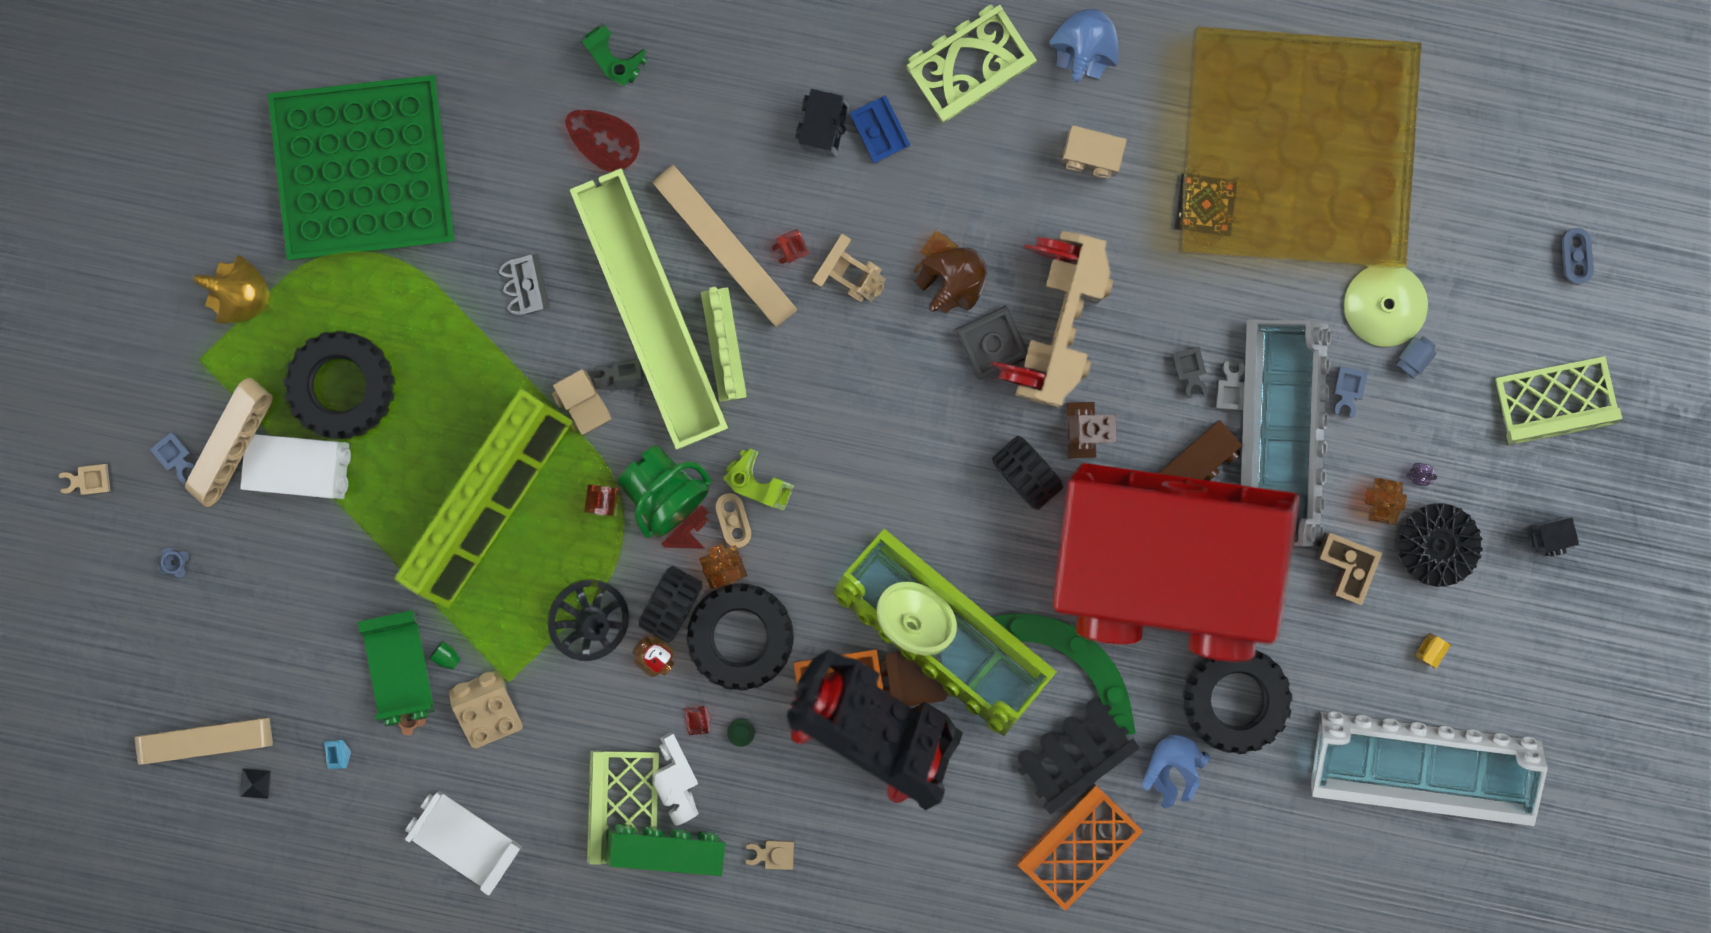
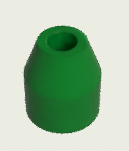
[429,641,460,670]

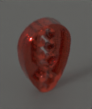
[565,110,640,173]

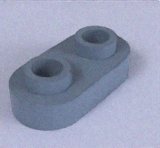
[1561,228,1594,284]

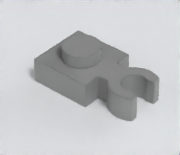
[1215,361,1245,411]

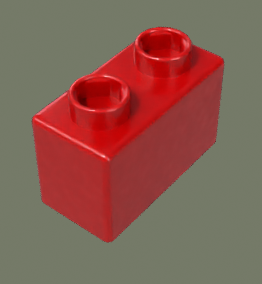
[1053,463,1300,662]

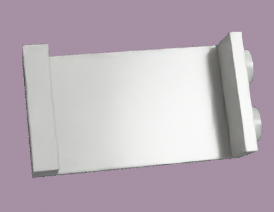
[240,435,351,499]
[405,791,522,896]

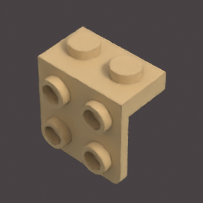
[448,669,523,748]

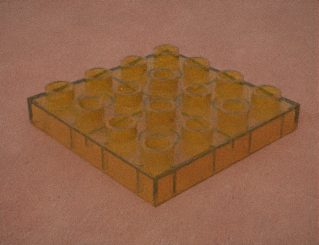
[1178,27,1422,269]

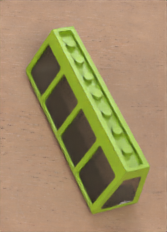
[394,388,573,609]

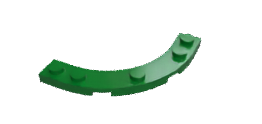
[978,613,1136,736]

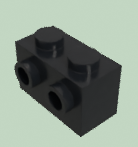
[1527,517,1579,557]

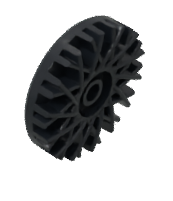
[1397,503,1483,587]

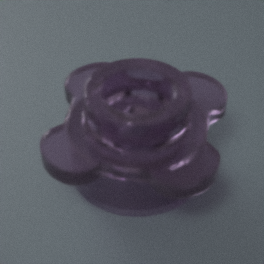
[1406,463,1437,486]

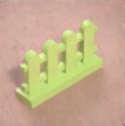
[701,287,747,402]

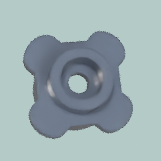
[158,547,189,578]

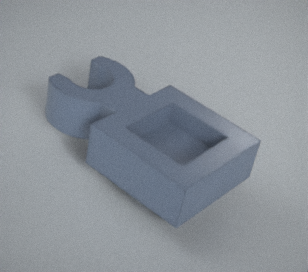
[1333,367,1368,418]
[150,432,195,483]

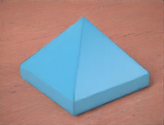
[324,740,351,769]

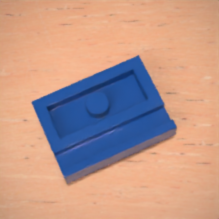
[849,95,910,164]

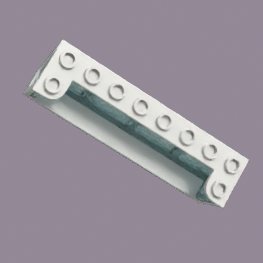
[1311,711,1548,826]

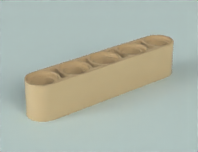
[185,378,272,507]
[134,717,273,765]

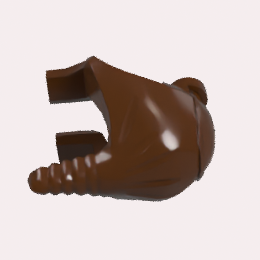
[914,248,987,314]

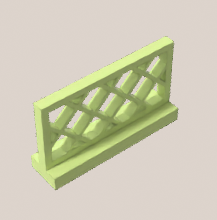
[1495,356,1622,446]
[587,750,659,865]

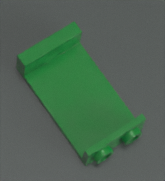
[357,610,435,726]

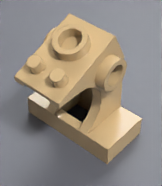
[812,234,886,303]

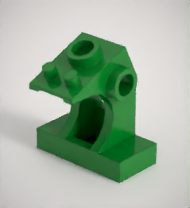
[580,23,648,86]

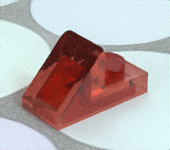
[662,504,710,549]

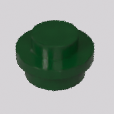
[727,719,755,747]

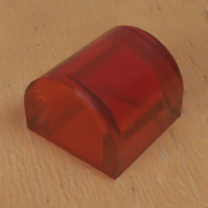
[584,484,617,516]

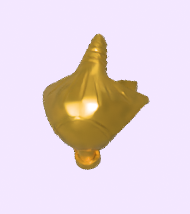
[193,255,276,324]

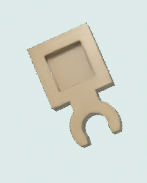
[59,464,111,495]
[746,840,794,870]

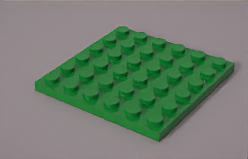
[267,75,455,261]

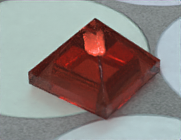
[684,706,711,735]

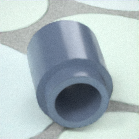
[1396,336,1437,378]

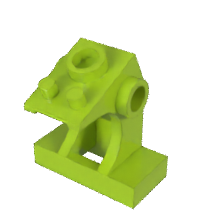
[723,448,794,511]

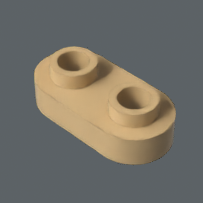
[716,493,752,548]

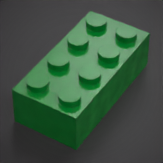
[605,823,725,876]

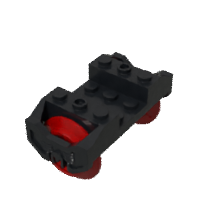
[787,649,963,810]

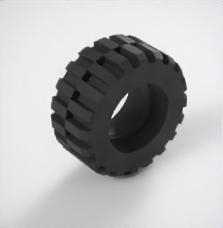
[283,331,396,439]
[686,583,794,691]
[1182,650,1293,754]

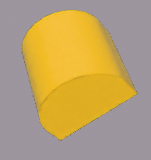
[1415,633,1451,669]

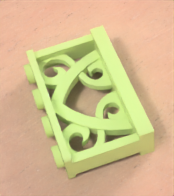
[906,4,1037,124]

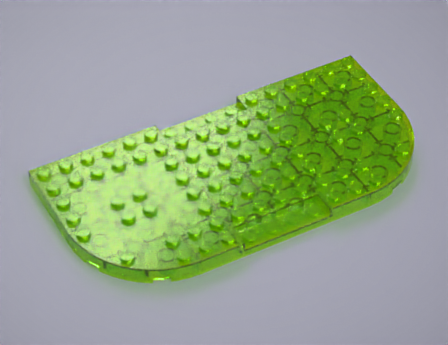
[199,251,625,682]

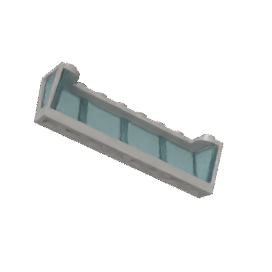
[1241,320,1331,546]

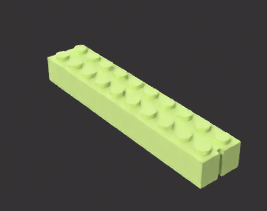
[570,168,729,450]

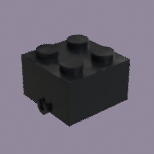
[796,89,849,157]

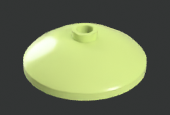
[1344,263,1428,347]
[877,582,957,655]

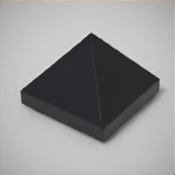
[240,769,271,799]

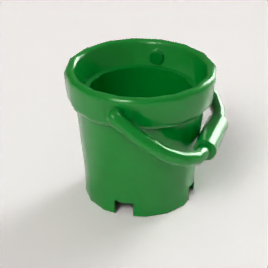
[617,445,712,538]

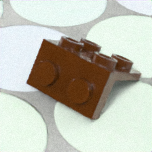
[880,651,947,706]

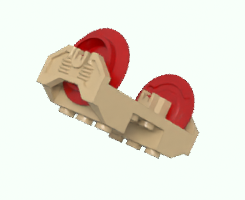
[991,231,1114,408]

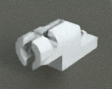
[653,733,699,826]

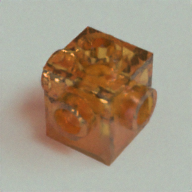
[1365,478,1407,525]
[699,544,748,590]

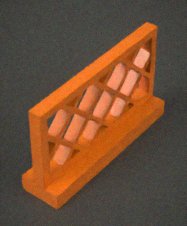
[1017,783,1144,911]

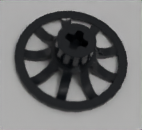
[547,579,629,661]

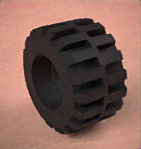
[992,436,1064,510]
[639,565,702,643]

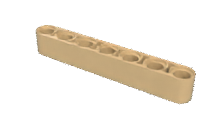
[652,164,798,328]

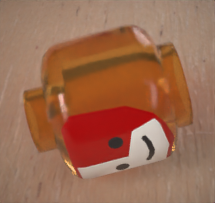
[632,636,674,677]

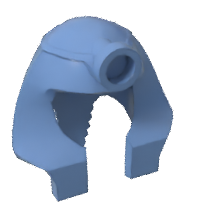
[1049,9,1119,82]
[1142,735,1210,809]

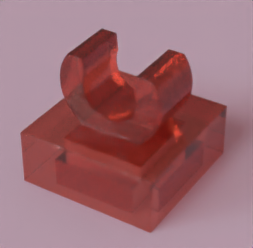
[772,229,810,264]

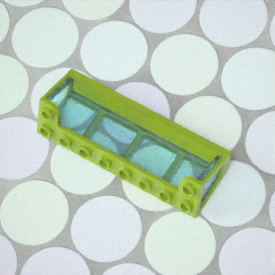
[832,529,1057,736]

